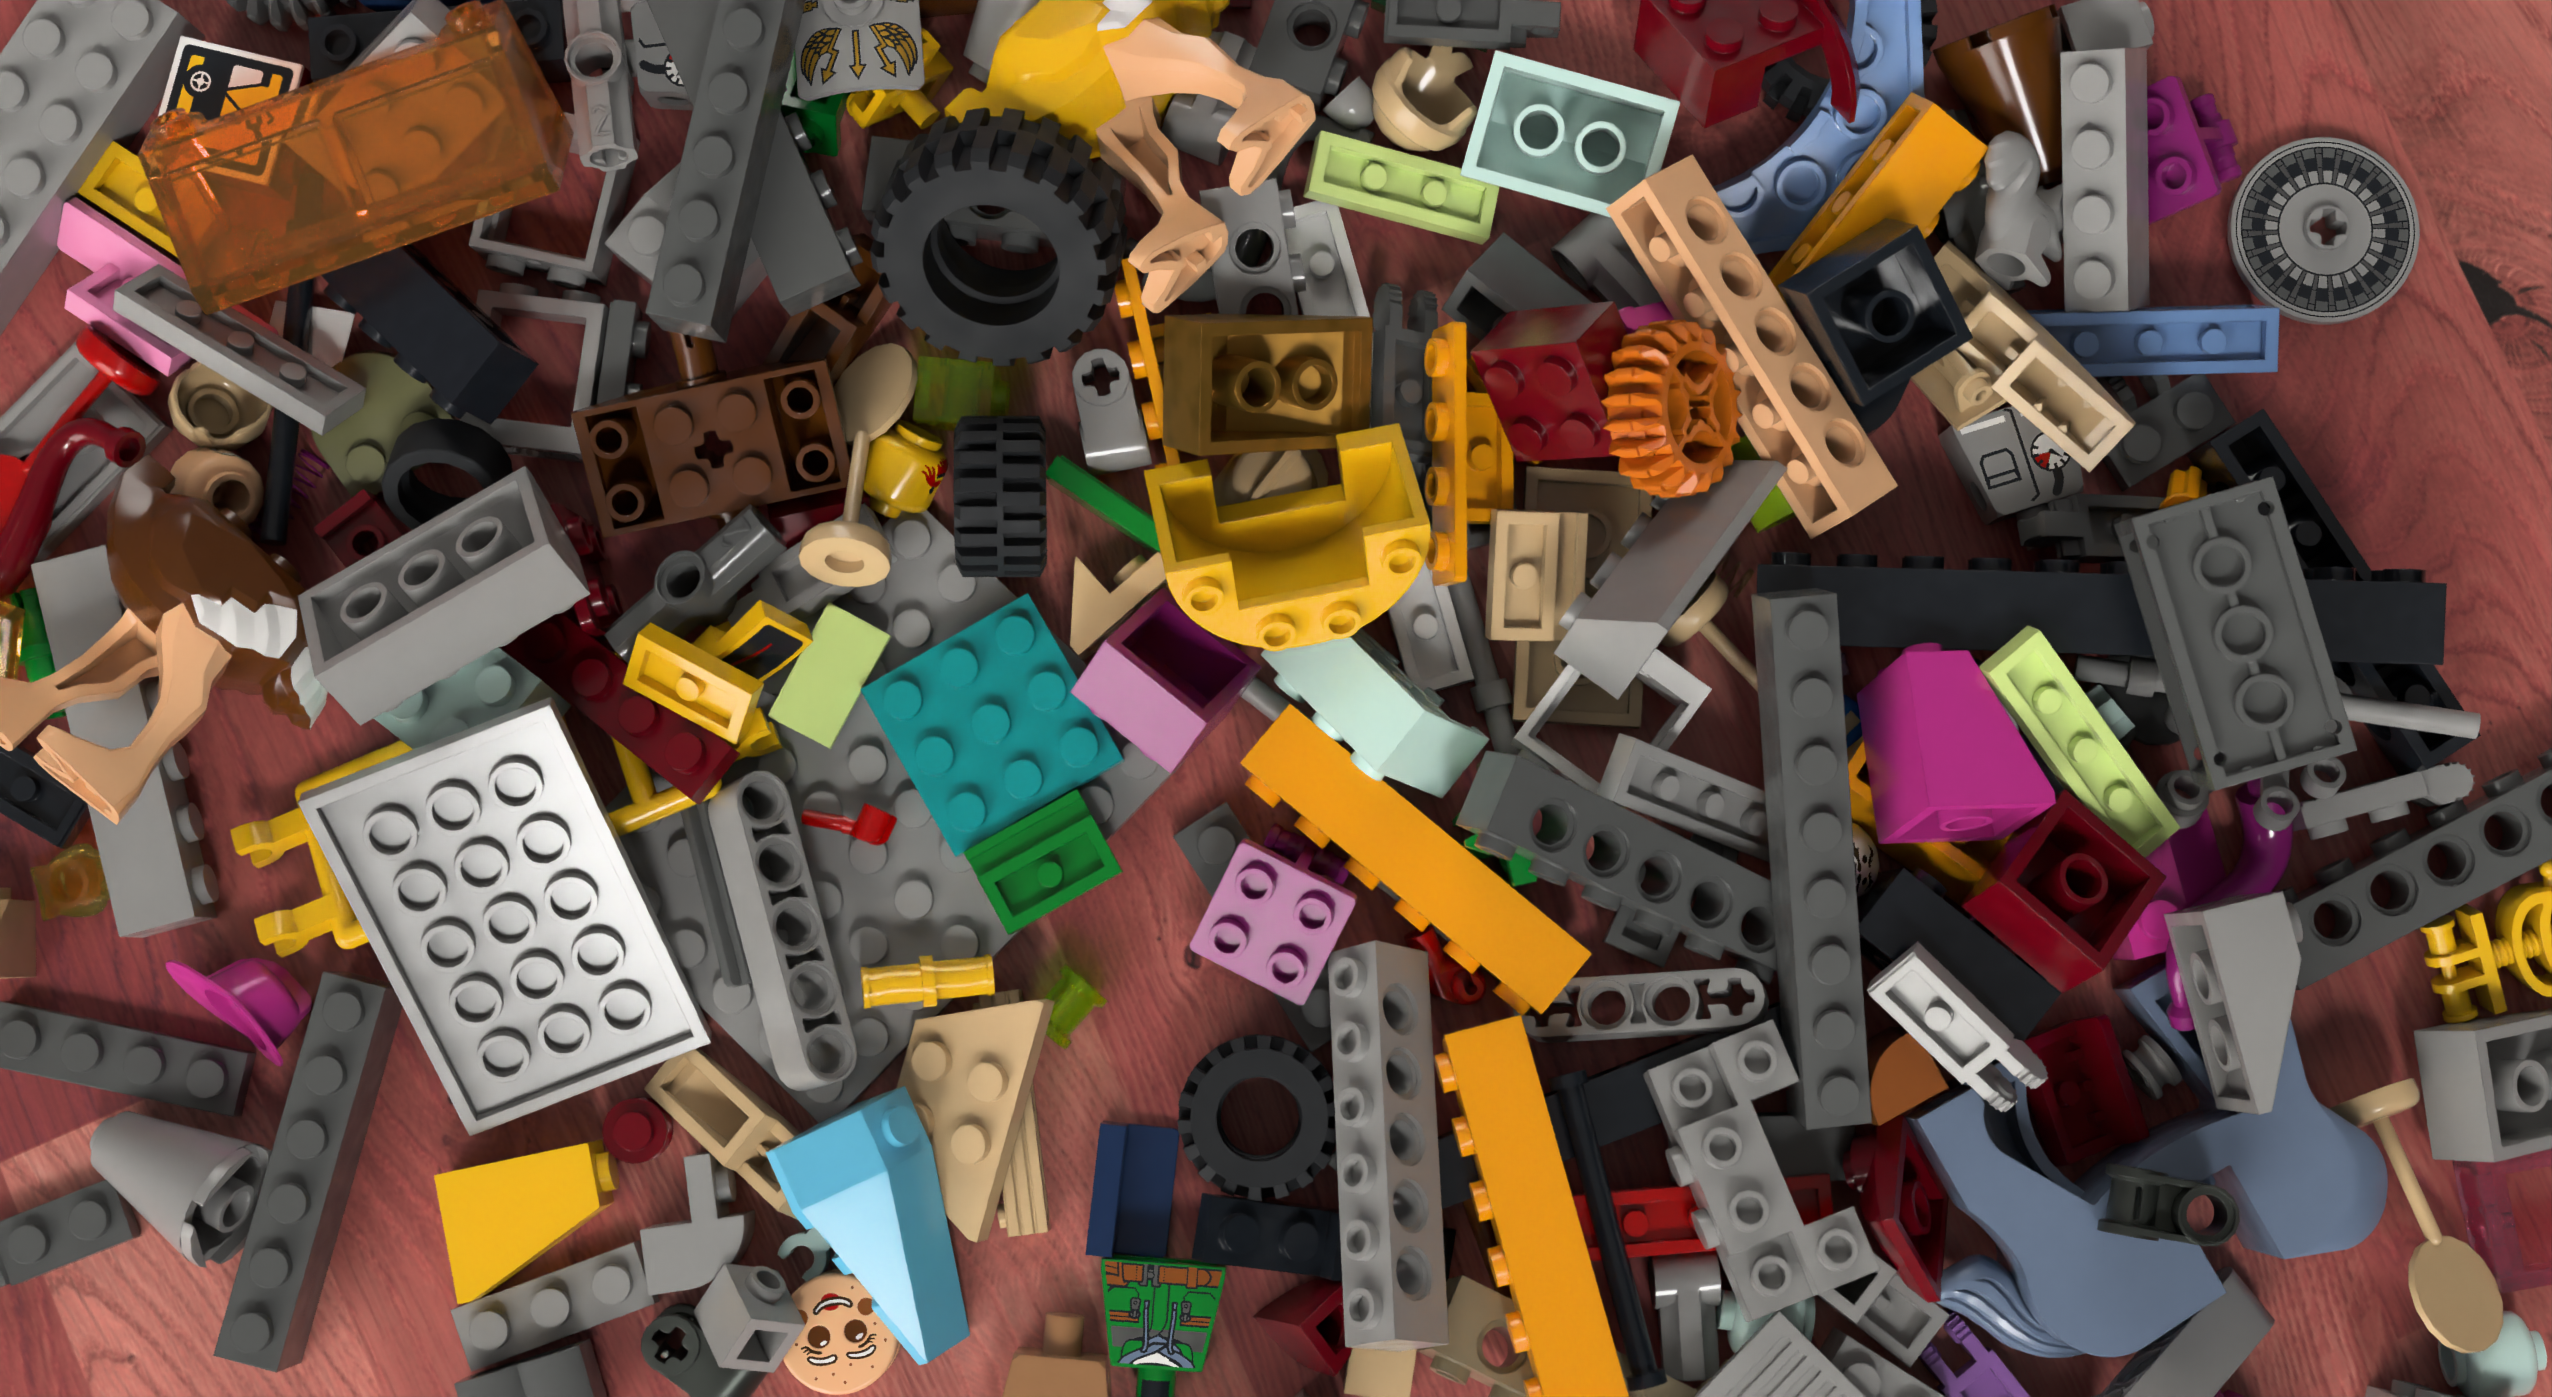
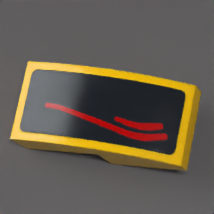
[692,600,813,682]

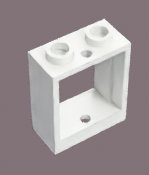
[1511,649,1712,808]

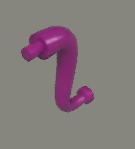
[2166,778,2293,1031]

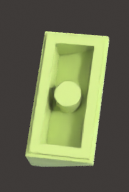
[768,602,891,749]

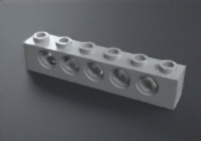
[1328,940,1449,1352]

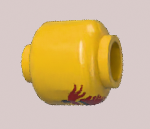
[863,420,949,519]

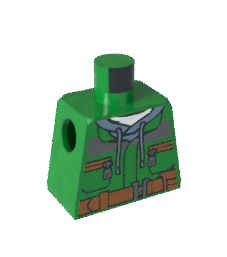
[1101,1253,1227,1397]

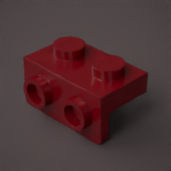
[2024,1014,2149,1167]

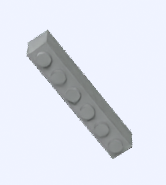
[31,545,219,938]

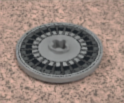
[2227,137,2420,325]

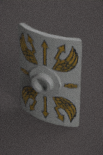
[795,0,925,101]

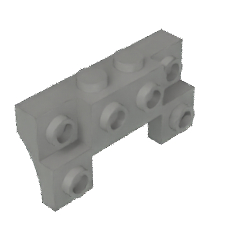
[1643,1019,1881,1322]

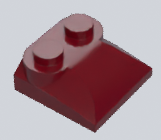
[1843,1115,1949,1303]

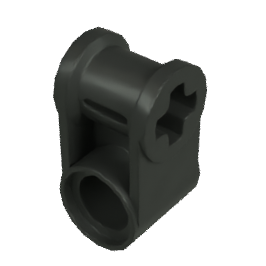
[2097,1163,2240,1246]
[641,1304,768,1397]

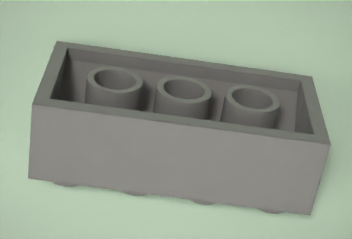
[1554,460,1788,700]
[298,466,590,726]

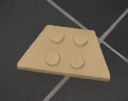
[896,999,1055,1243]

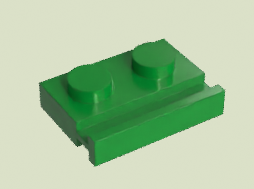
[963,789,1123,935]

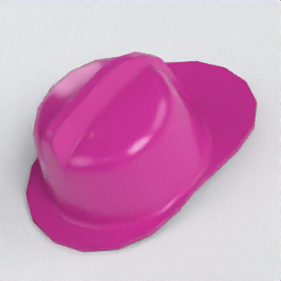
[166,958,313,1067]

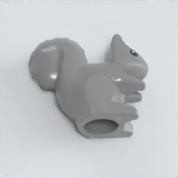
[1974,131,2063,290]

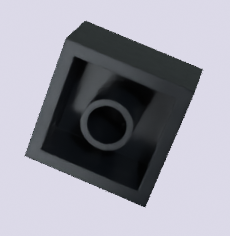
[1778,218,1973,407]

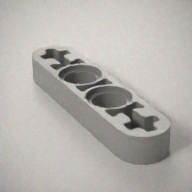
[1513,968,1769,1043]

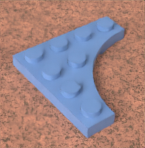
[1713,0,1925,254]

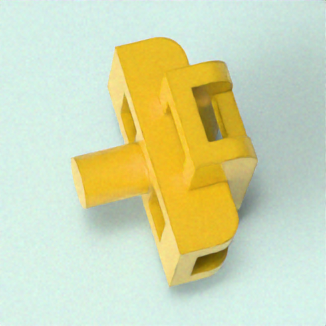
[846,28,954,129]

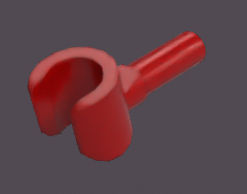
[801,803,897,846]

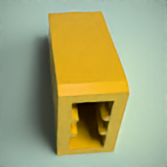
[434,1139,619,1304]

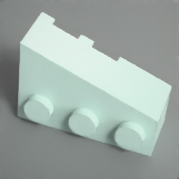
[1261,628,1490,798]

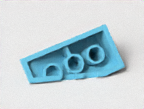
[766,1086,970,1365]

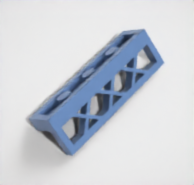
[2026,304,2280,377]

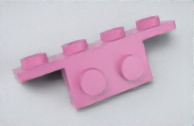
[57,197,278,377]

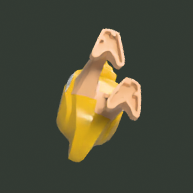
[944,0,1316,313]

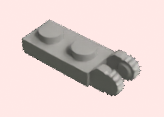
[2293,762,2475,840]
[1867,941,2048,1112]

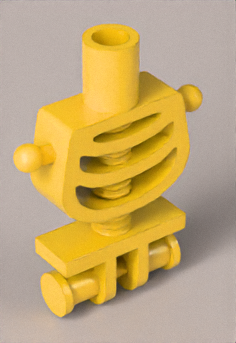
[2420,859,2552,1023]

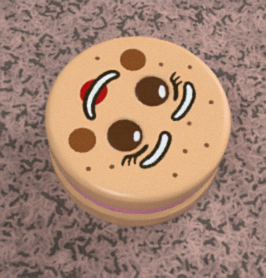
[783,1268,902,1395]

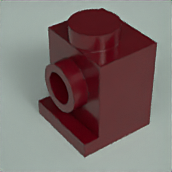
[313,489,408,568]

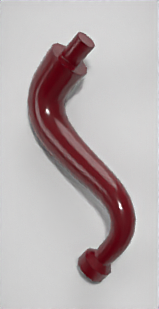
[0,418,146,604]

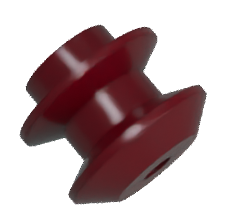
[602,1097,673,1164]

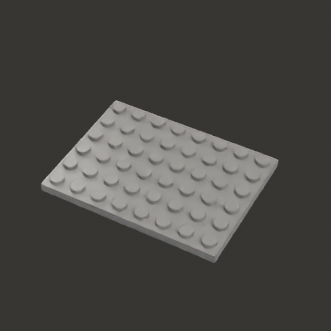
[605,510,1185,1123]

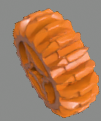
[1601,319,1743,498]

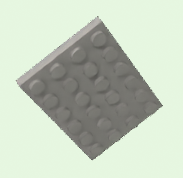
[298,696,712,1136]

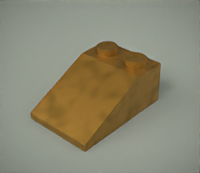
[1163,314,1373,456]

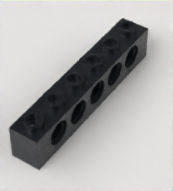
[2187,408,2481,775]

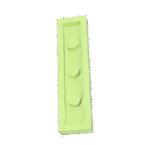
[1979,625,2180,858]

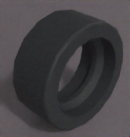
[381,418,513,530]

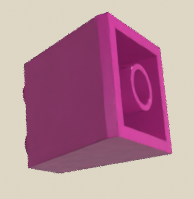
[1857,643,2056,844]

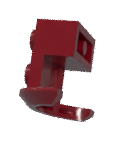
[1633,0,1860,129]

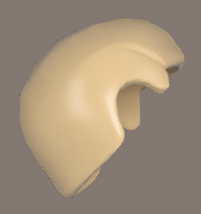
[168,361,273,451]

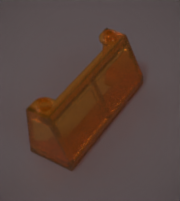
[138,0,574,315]

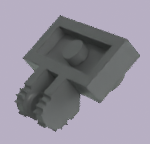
[2097,374,2236,492]

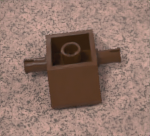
[571,331,851,538]

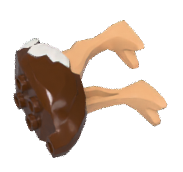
[0,454,328,825]

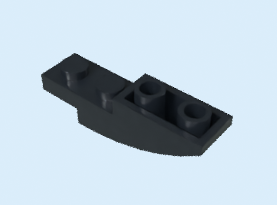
[1192,1193,1456,1282]

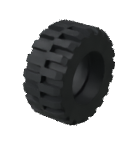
[870,108,1128,366]

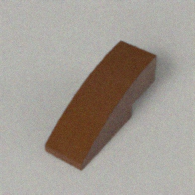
[762,233,892,387]

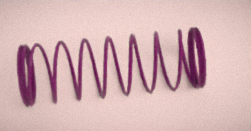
[248,448,330,535]

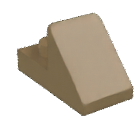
[1070,552,1168,661]

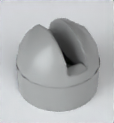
[1322,76,1374,130]

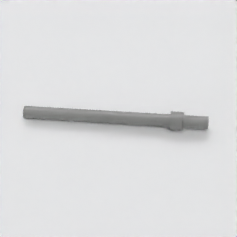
[1412,461,1520,755]
[2074,654,2481,739]

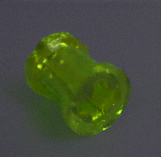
[1043,964,1108,1050]

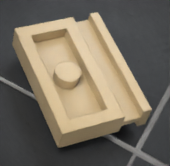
[1485,509,1589,641]

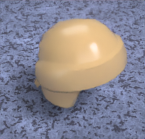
[1372,46,1478,152]

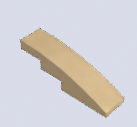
[1934,241,2136,473]

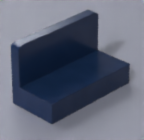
[1085,1120,1180,1258]

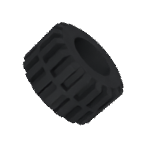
[954,416,1047,577]
[1177,1034,1336,1201]

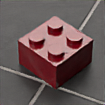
[1470,301,1628,462]
[1961,789,2167,993]

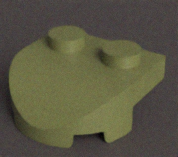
[311,350,457,497]

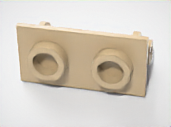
[1910,349,2007,431]

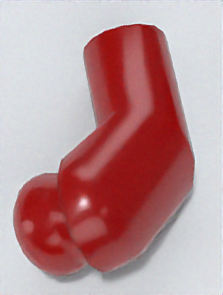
[1404,925,1487,1005]

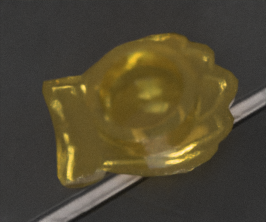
[30,843,110,921]

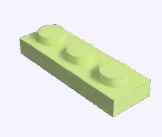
[1303,130,1500,245]

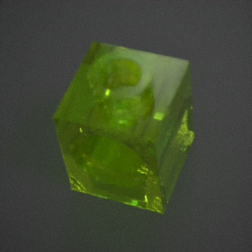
[913,356,1010,432]

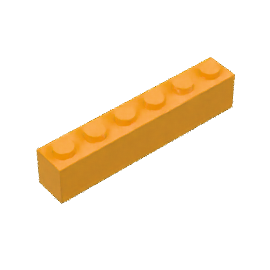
[1240,704,1592,1016]
[1434,1015,1629,1397]

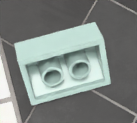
[1460,50,1681,218]

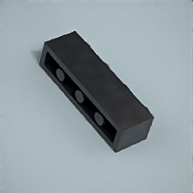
[310,205,539,424]

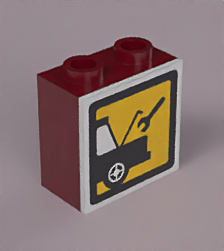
[147,36,324,203]

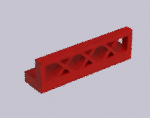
[1572,1173,1833,1261]

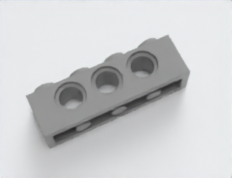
[1198,178,1306,315]

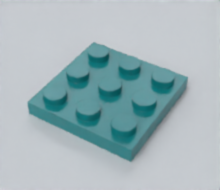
[860,593,1125,857]

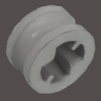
[2121,1035,2182,1101]

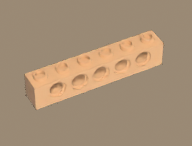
[1606,154,1898,539]

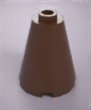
[1933,3,2063,187]

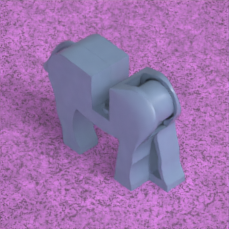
[1904,959,2388,1358]

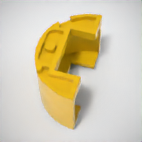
[1144,423,1430,651]

